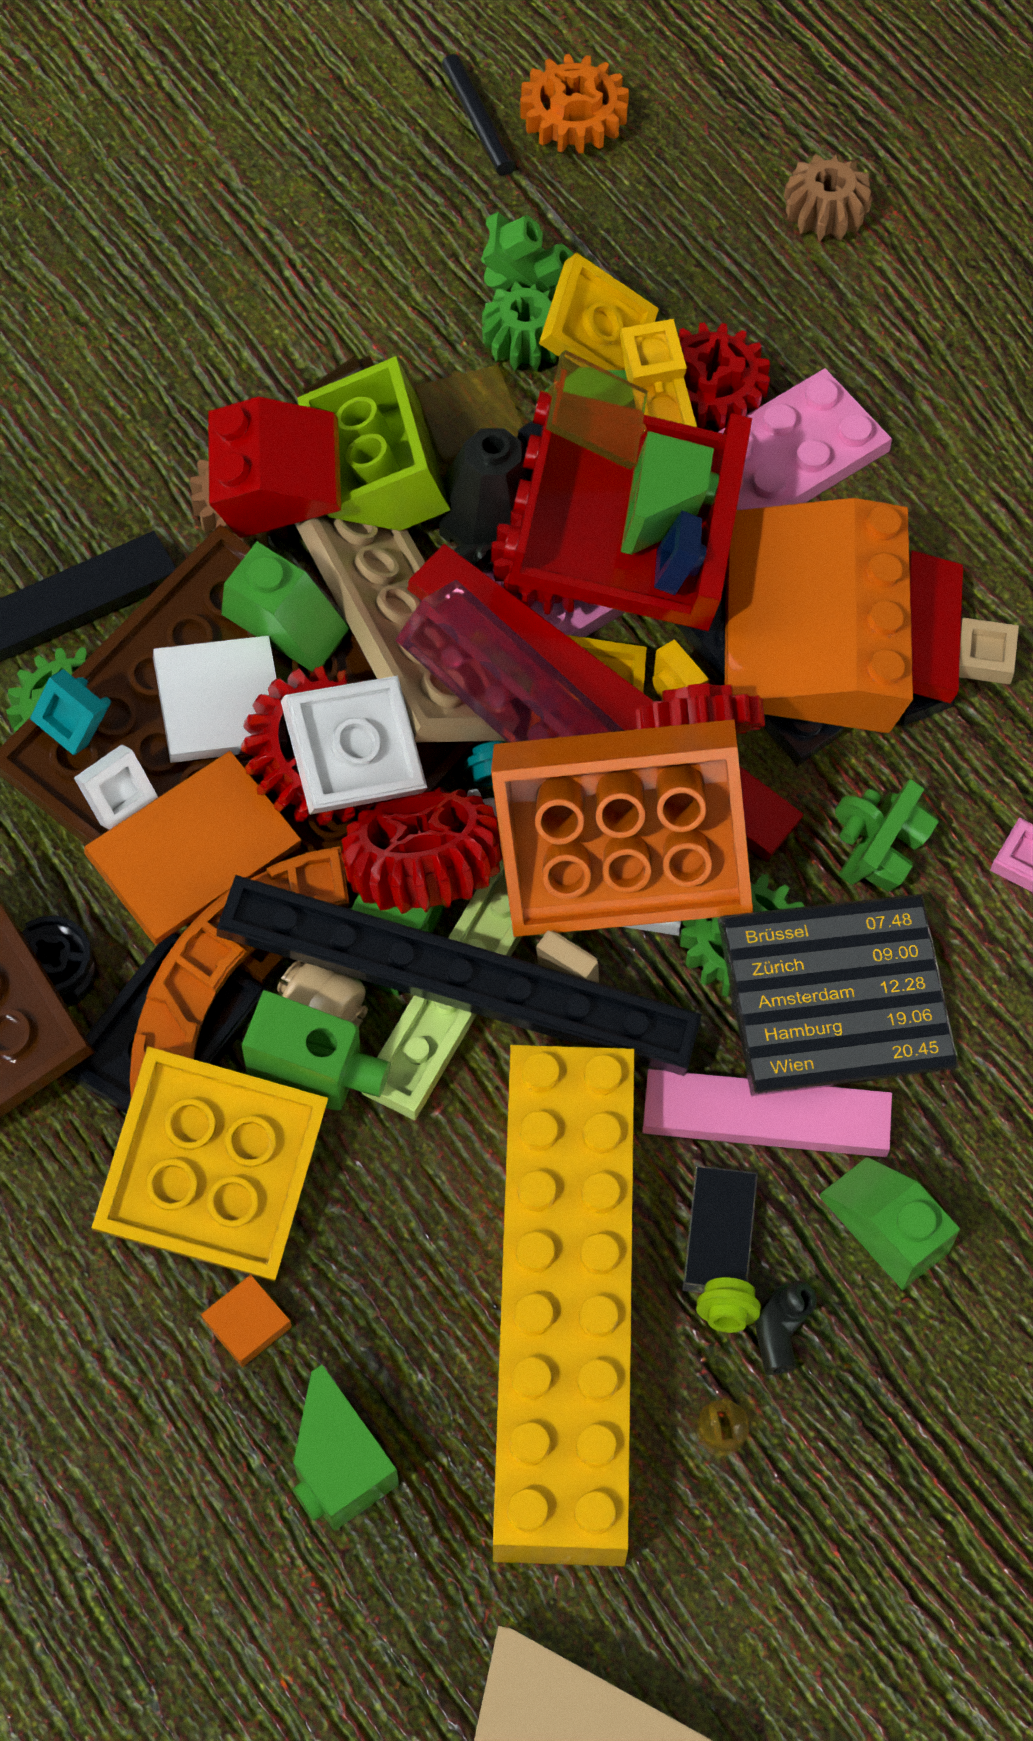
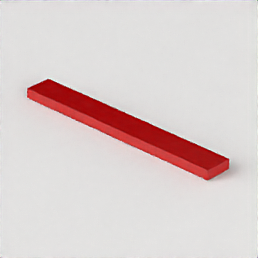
[407,544,804,862]

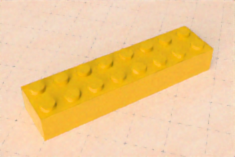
[493,1045,634,1566]

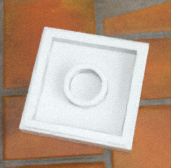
[153,636,288,763]
[281,676,427,815]

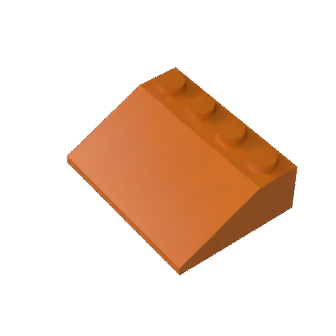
[724,498,913,734]
[491,720,753,937]

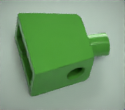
[242,990,391,1110]

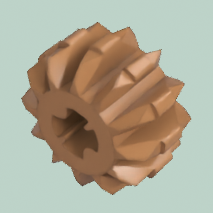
[784,153,872,242]

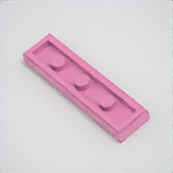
[642,1069,892,1158]

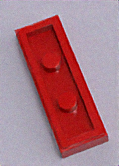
[909,550,963,704]

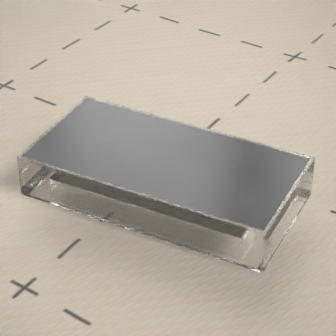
[682,1165,758,1293]

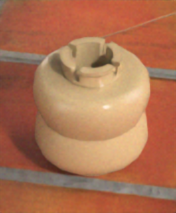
[277,961,368,1027]

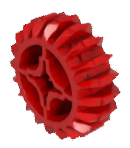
[241,665,375,826]
[341,787,503,914]

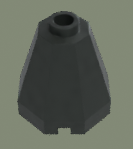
[439,428,533,546]

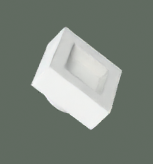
[74,744,158,830]

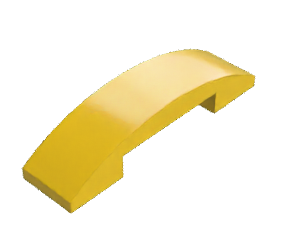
[620,319,697,427]

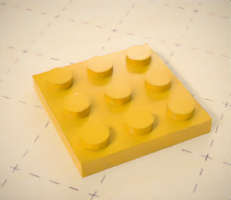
[91,1046,328,1282]

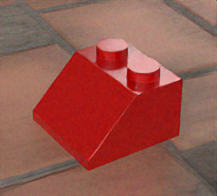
[208,396,341,538]

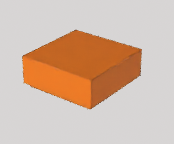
[201,1274,292,1368]

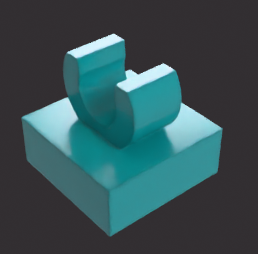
[30,669,111,755]

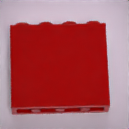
[502,370,752,631]

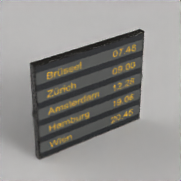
[717,894,959,1097]

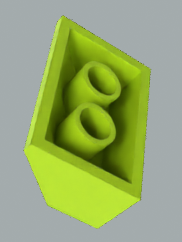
[297,356,450,531]

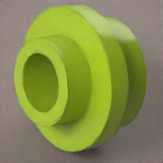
[696,1277,761,1333]

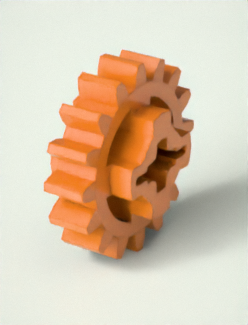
[520,54,629,153]

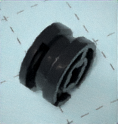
[22,916,97,1008]

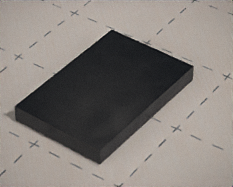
[64,932,267,1114]

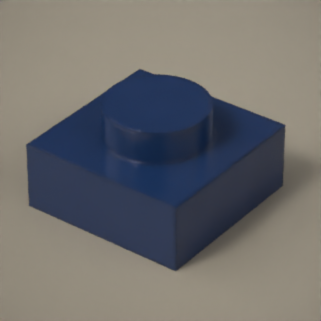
[654,510,707,595]

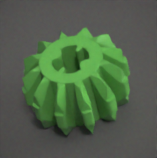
[482,280,558,372]

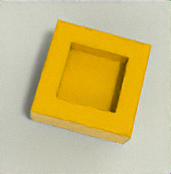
[652,639,709,700]

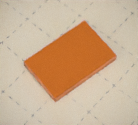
[84,751,301,946]

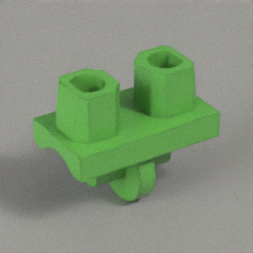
[481,212,574,293]
[835,779,939,892]

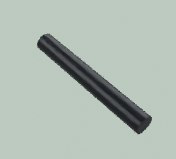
[442,54,515,176]

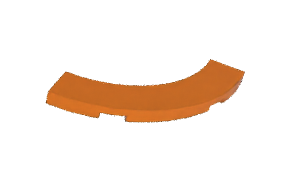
[130,846,349,1098]

